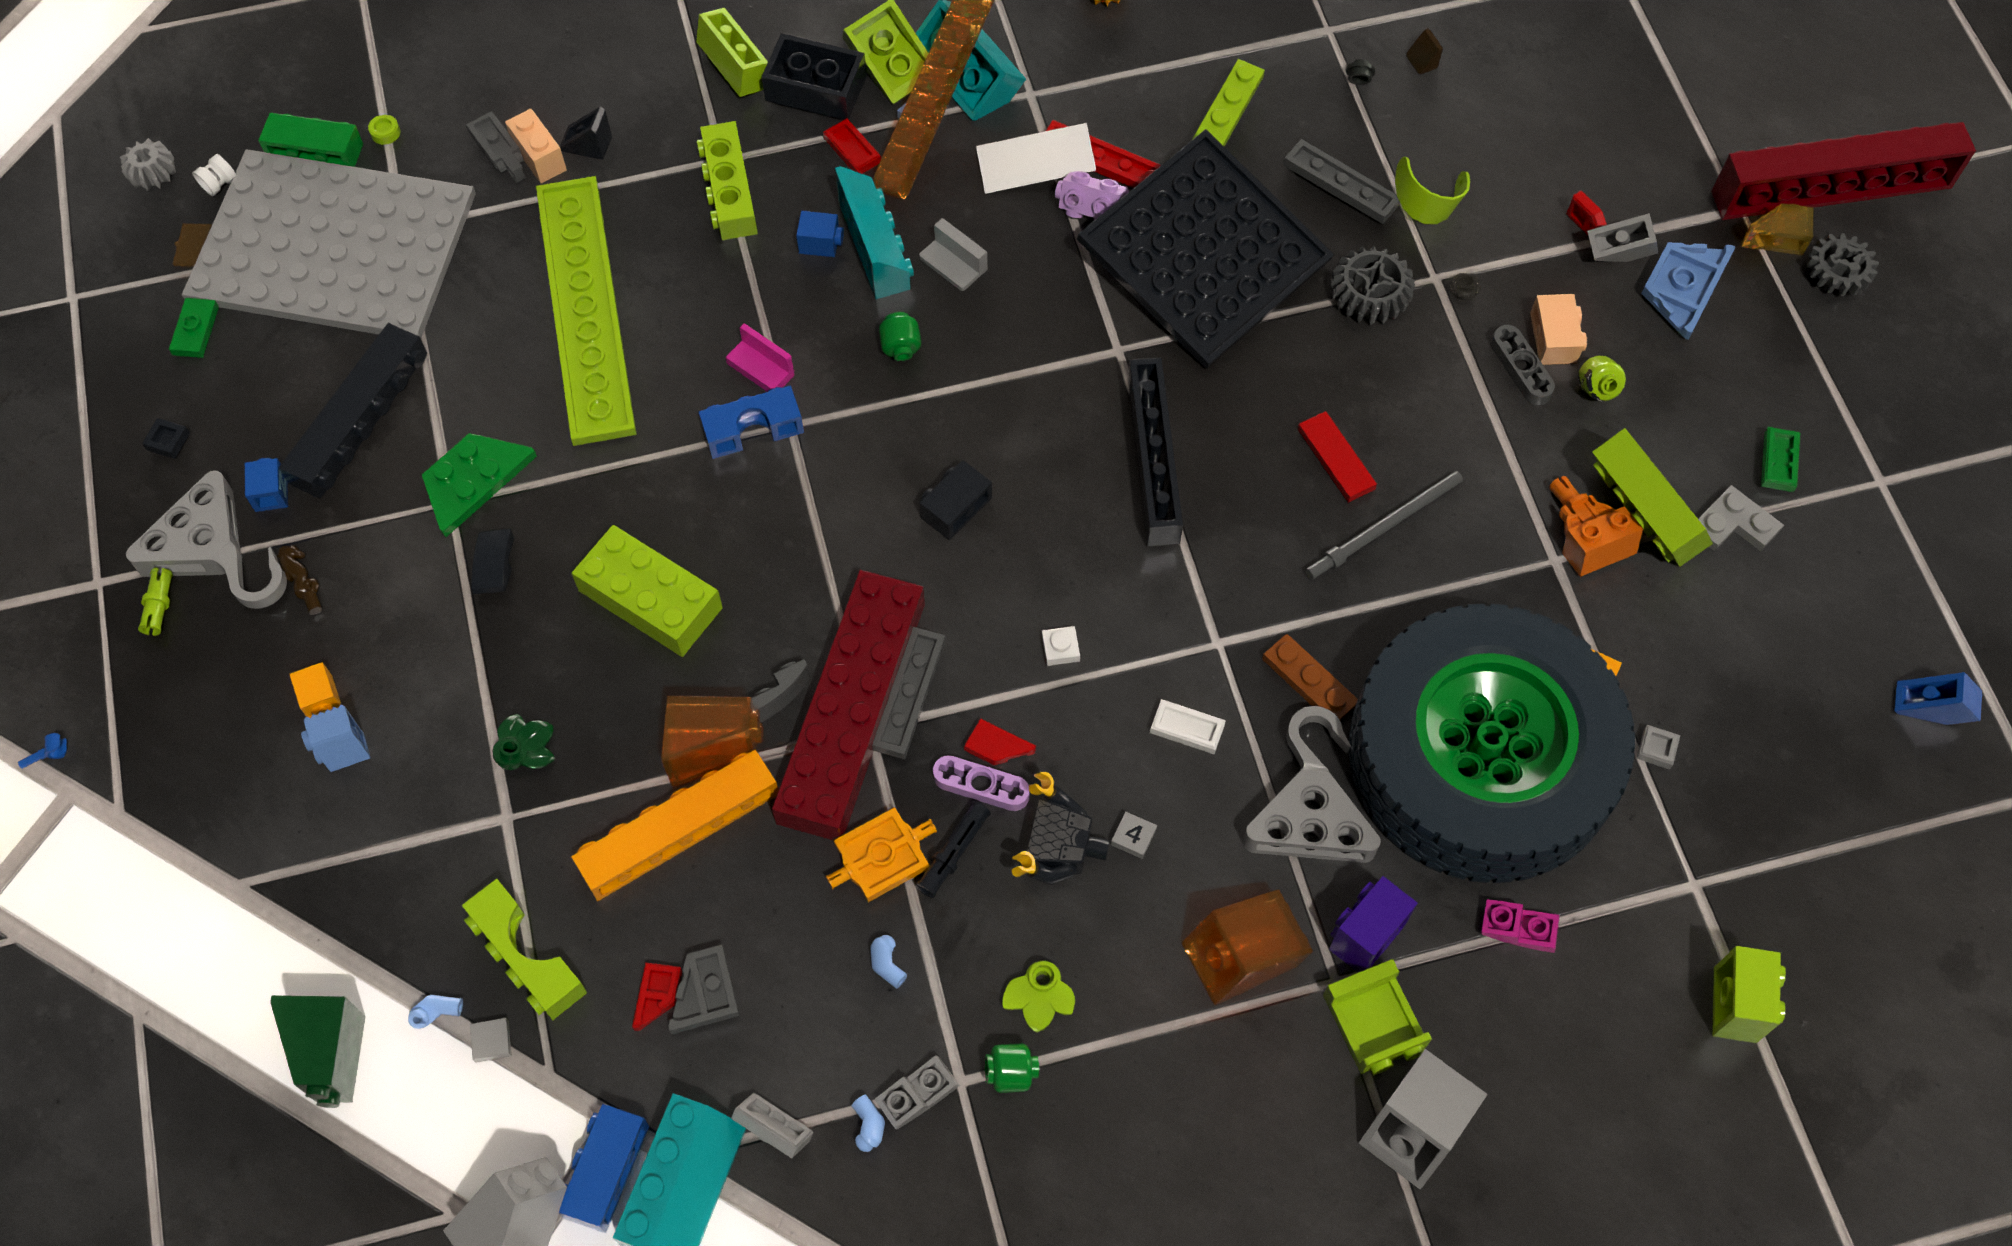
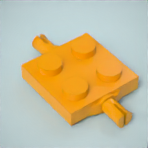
[825,807,937,903]

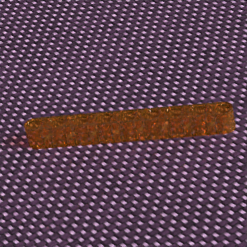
[873,0,994,199]

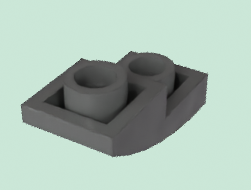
[749,659,810,724]

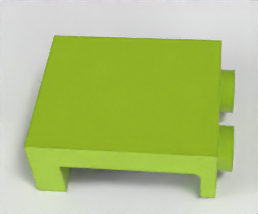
[1323,959,1432,1075]

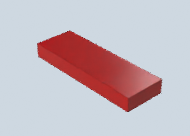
[1298,411,1377,503]

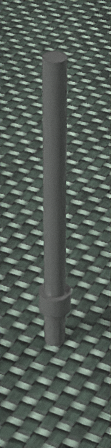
[1305,471,1463,580]

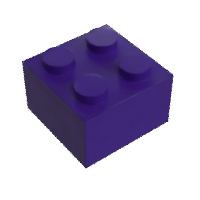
[1329,876,1418,973]

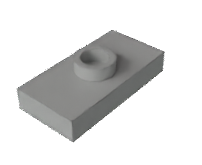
[731,1093,814,1158]

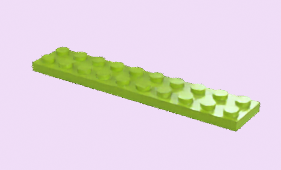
[536,176,637,446]

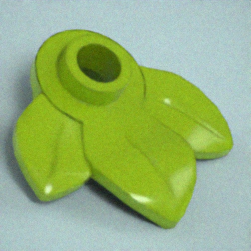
[1003,961,1075,1033]

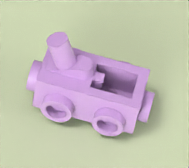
[1055,171,1129,221]

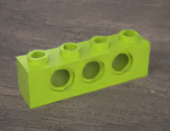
[697,121,758,240]

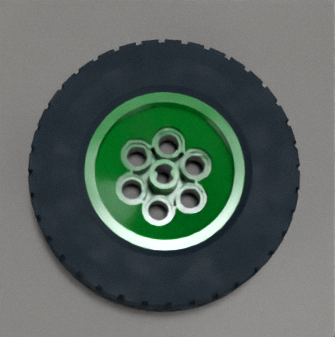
[1349,604,1635,883]

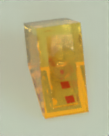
[1742,203,1813,255]

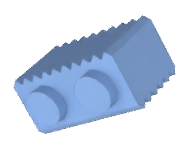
[301,704,371,772]

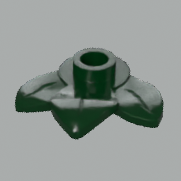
[492,714,555,770]

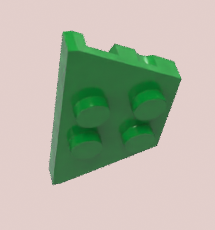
[422,433,537,537]

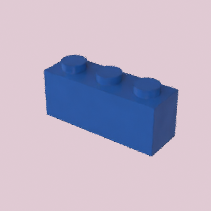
[559,1104,649,1233]

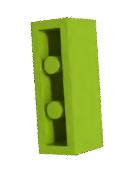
[696,8,768,97]

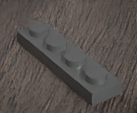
[1283,139,1400,224]
[872,627,946,759]

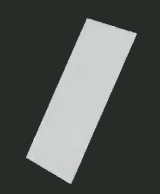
[976,123,1096,194]

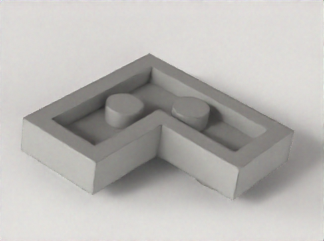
[1698,485,1784,551]

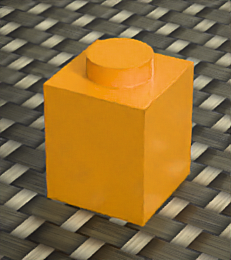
[290,662,341,718]

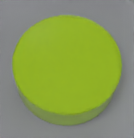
[368,115,401,145]

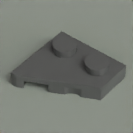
[668,945,740,1035]

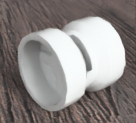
[192,154,237,196]

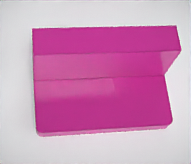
[726,323,795,392]

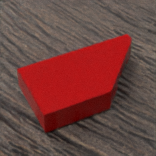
[1566,190,1607,235]
[964,719,1036,766]
[632,963,683,1031]

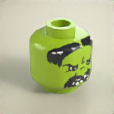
[1578,356,1626,401]

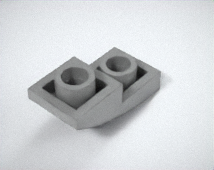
[875,1055,960,1130]

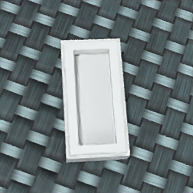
[1150,699,1226,755]

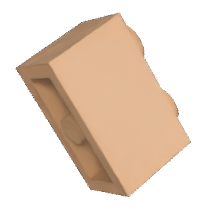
[505,109,567,184]
[1530,294,1587,365]

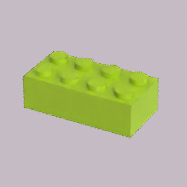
[1592,428,1713,567]
[571,525,723,657]

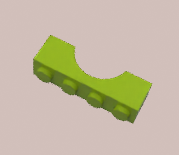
[462,879,587,1020]

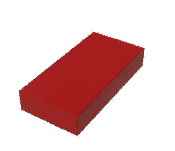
[823,118,882,174]

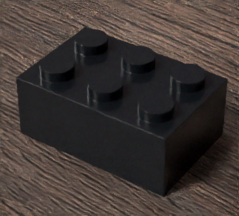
[761,33,867,120]

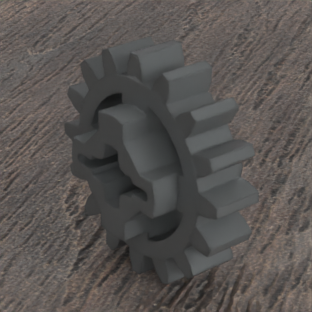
[1807,233,1879,296]

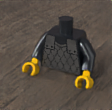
[1012,772,1110,885]

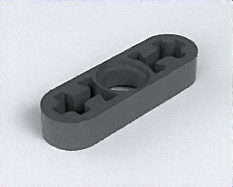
[1491,325,1555,405]

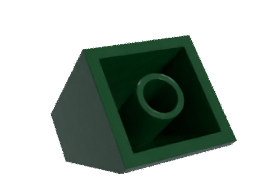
[270,995,366,1108]

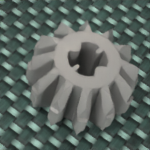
[120,138,176,191]

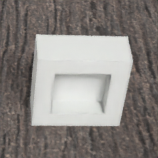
[1042,626,1080,666]

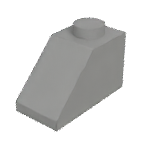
[1587,213,1658,262]

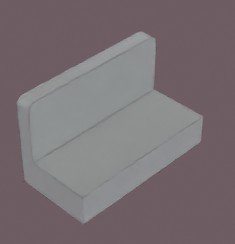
[919,218,988,291]

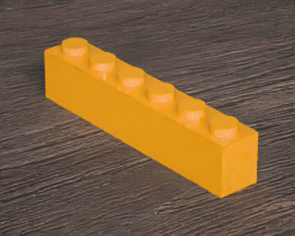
[571,749,779,902]

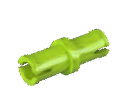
[138,568,173,636]

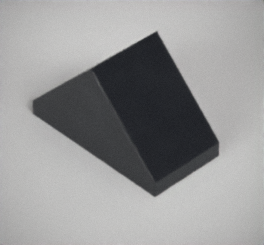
[560,106,612,160]

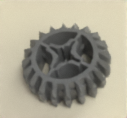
[1330,246,1415,325]

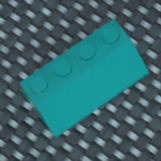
[916,0,1026,121]
[835,166,914,299]
[612,1093,746,1246]

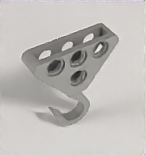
[126,471,287,609]
[1243,706,1381,863]

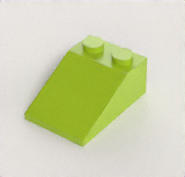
[842,0,941,105]

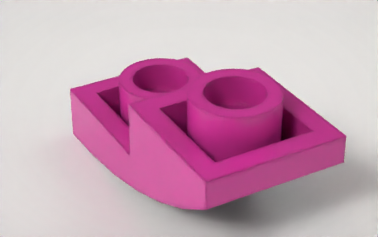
[1482,899,1560,953]

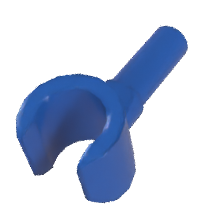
[18,733,67,769]

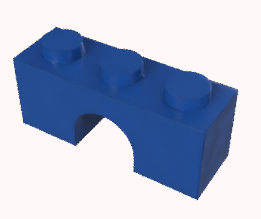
[698,385,804,459]

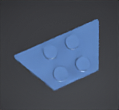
[1641,242,1735,340]

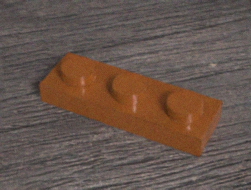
[1262,634,1358,722]

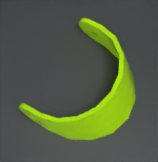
[1395,157,1470,224]

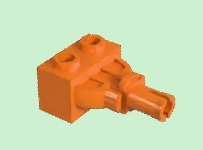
[1549,476,1643,577]

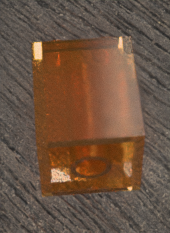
[662,696,763,786]
[1182,889,1313,1005]

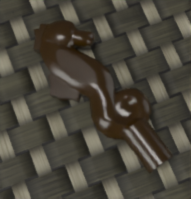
[277,545,322,615]

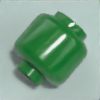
[879,312,921,361]
[985,1044,1039,1093]

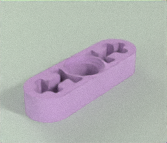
[933,756,1029,811]

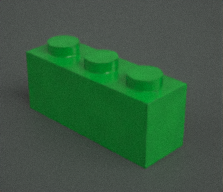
[258,113,363,167]

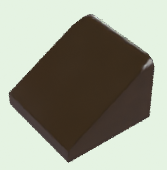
[1406,28,1443,74]

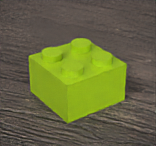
[1712,946,1786,1043]

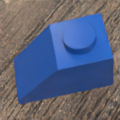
[1895,672,1982,725]

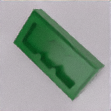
[169,298,219,358]
[1761,427,1800,492]

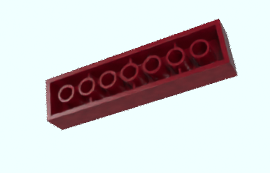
[1711,122,1976,220]
[772,570,925,841]

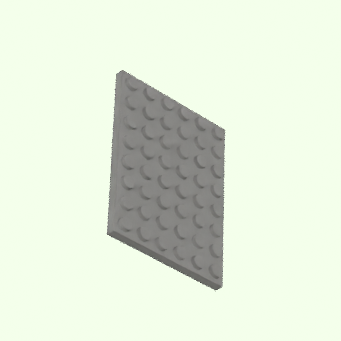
[182,149,476,338]

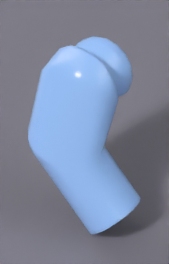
[870,935,907,989]
[408,995,463,1029]
[851,1094,885,1152]

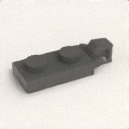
[466,111,526,183]

